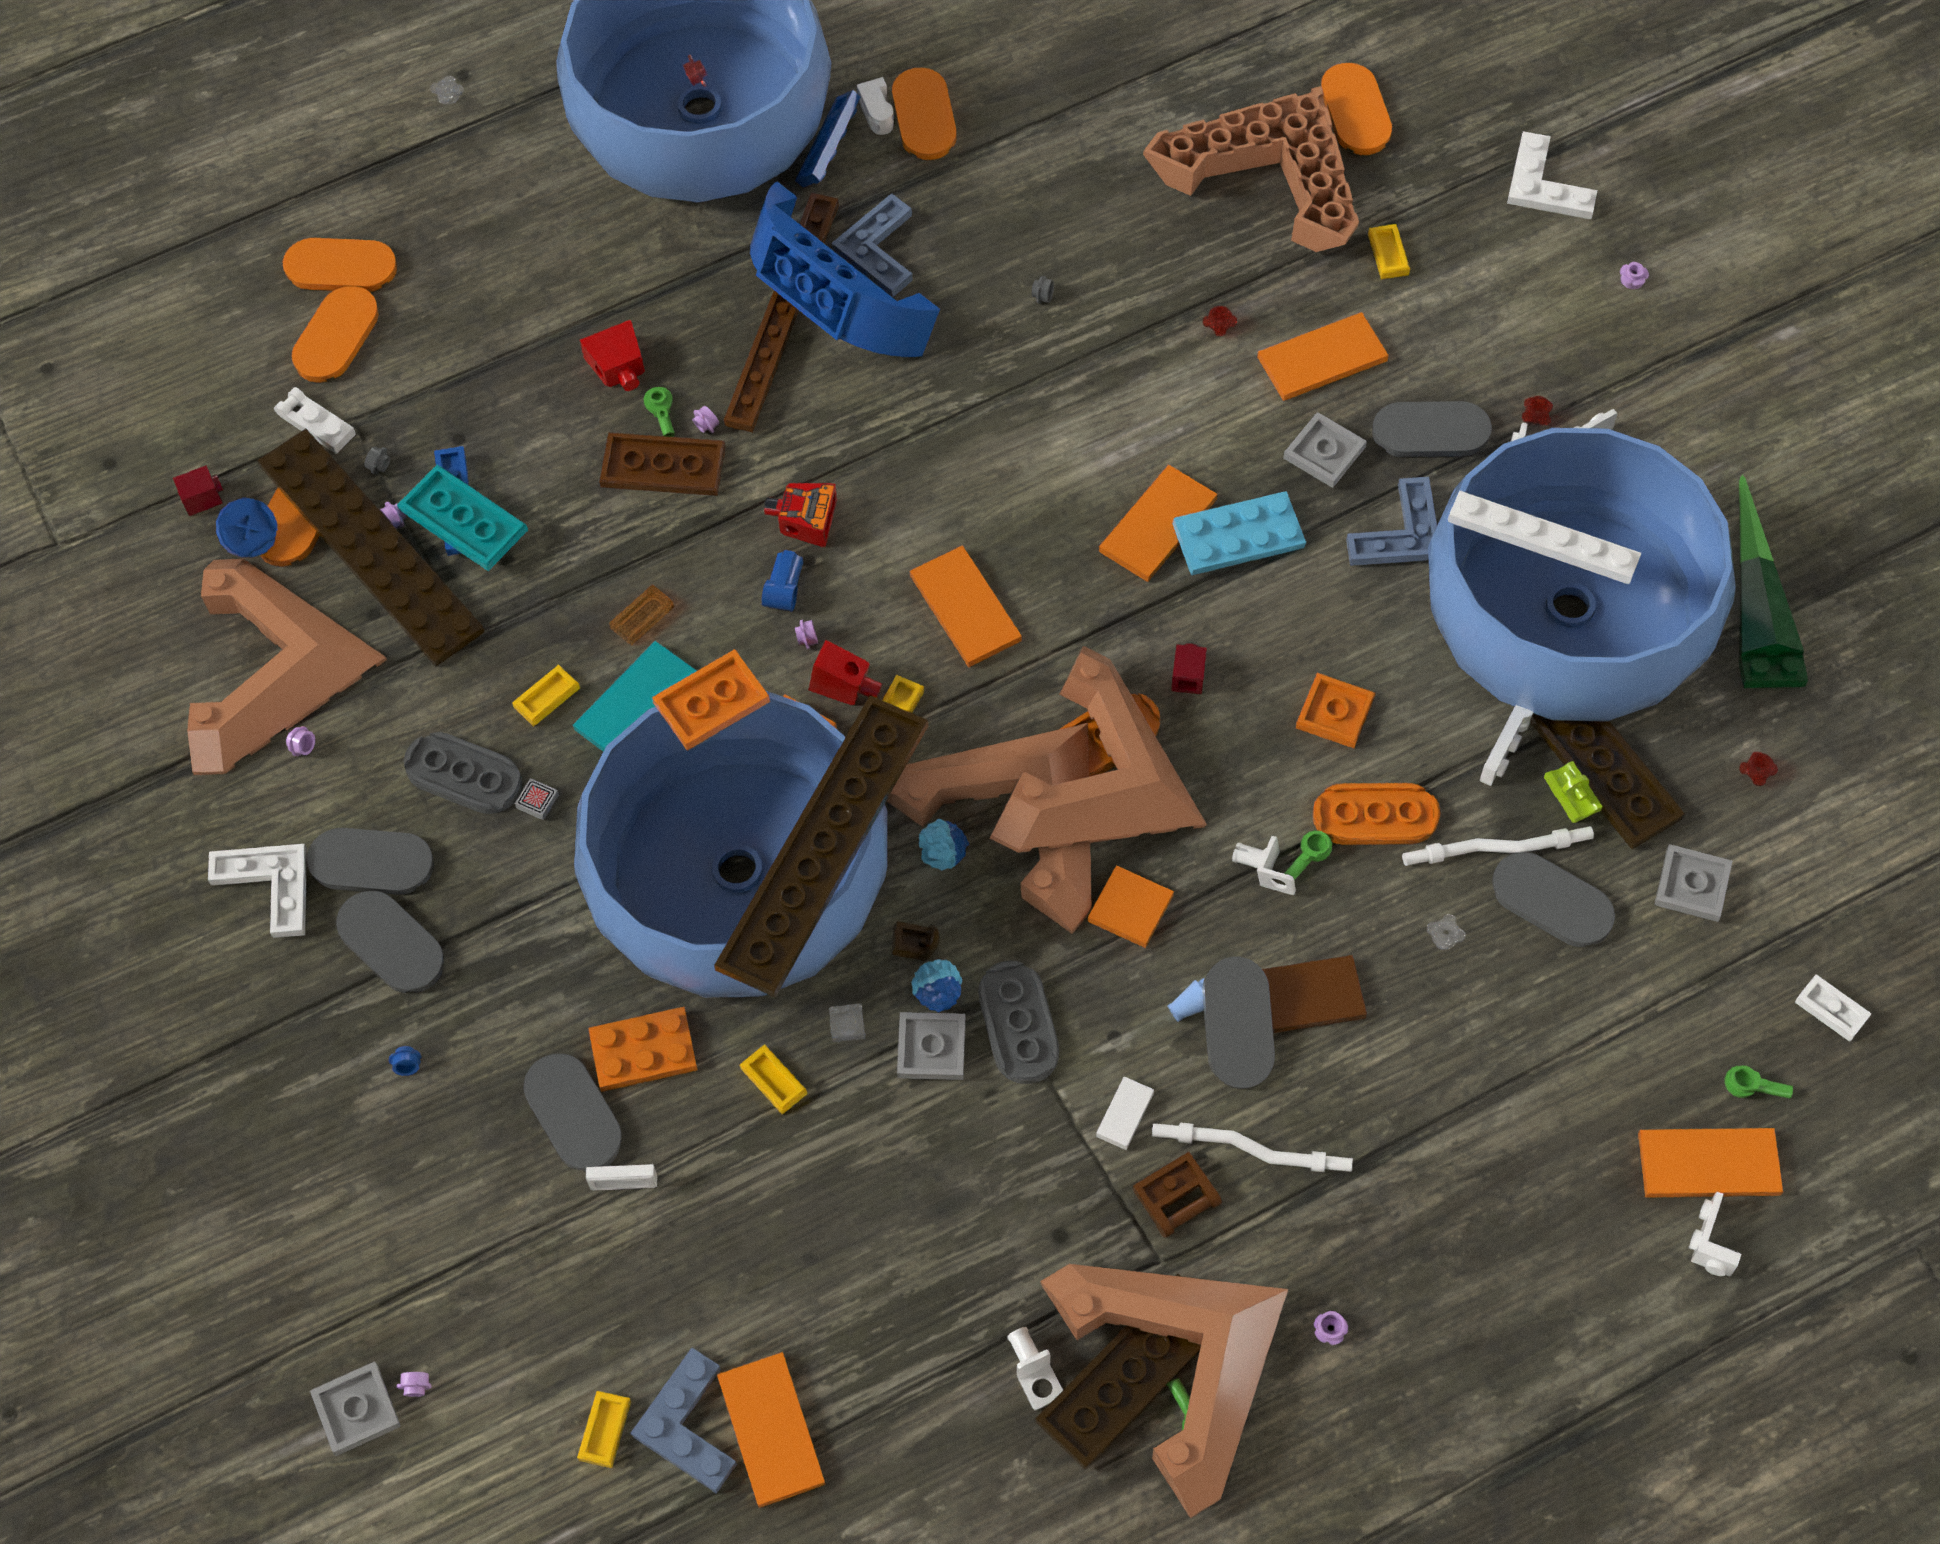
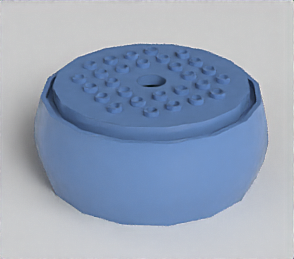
[556,0,832,202]
[1428,428,1736,721]
[574,691,887,998]

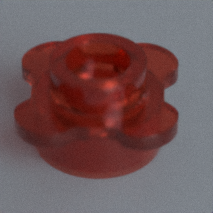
[683,54,708,87]
[1202,306,1237,336]
[1521,396,1553,426]
[1739,751,1778,786]

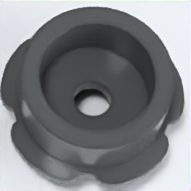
[1032,276,1054,304]
[365,446,391,474]

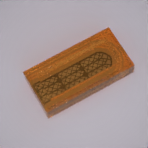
[609,584,675,646]

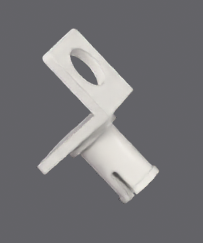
[1232,836,1296,895]
[1008,1327,1063,1411]

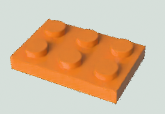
[652,649,770,751]
[588,1007,698,1092]

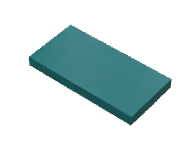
[397,464,528,571]
[573,641,697,752]

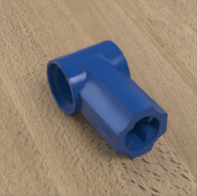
[762,550,803,612]

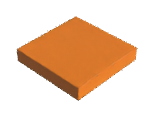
[1296,673,1376,748]
[1088,865,1174,948]

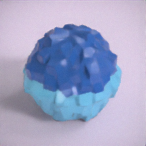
[919,819,969,871]
[911,959,963,1013]

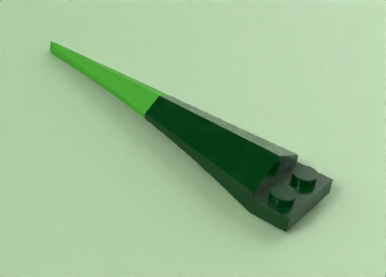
[1739,474,1808,688]

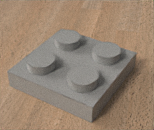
[1283,412,1367,488]
[1654,844,1733,922]
[897,1012,966,1080]
[310,1361,401,1456]

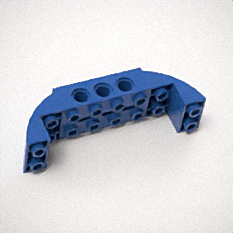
[750,182,940,357]

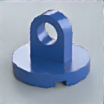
[216,498,277,558]

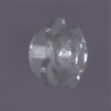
[430,76,463,104]
[1427,914,1465,950]

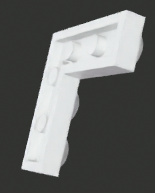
[1507,131,1598,219]
[208,844,307,938]

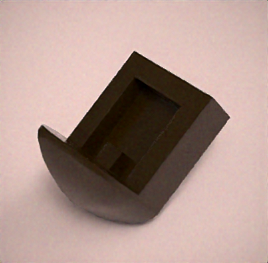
[891,921,940,961]

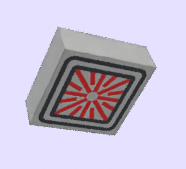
[515,778,559,820]

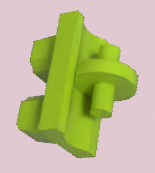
[1544,761,1602,823]

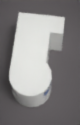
[857,77,894,135]

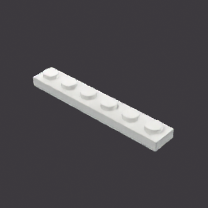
[1448,491,1641,584]

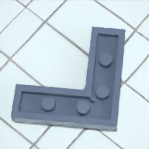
[832,193,913,298]
[1346,477,1437,566]
[631,1348,737,1494]

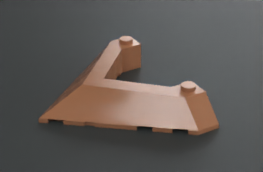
[1143,86,1359,252]
[187,559,387,775]
[990,646,1207,853]
[887,723,1092,934]
[1040,1264,1288,1518]

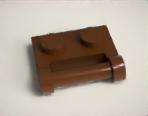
[1133,1152,1222,1239]

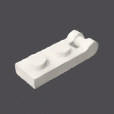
[274,387,356,454]
[1480,705,1533,786]

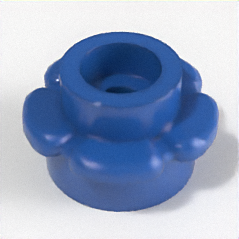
[389,1046,422,1076]

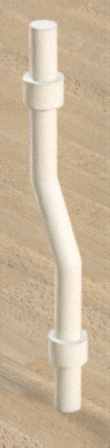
[1402,826,1594,866]
[1152,1123,1353,1172]

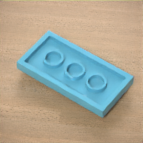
[1172,491,1306,575]

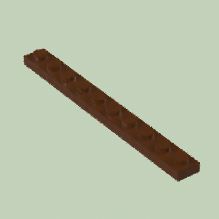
[724,193,839,433]

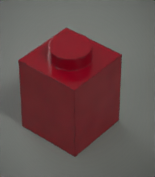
[173,465,224,516]
[1171,643,1207,695]

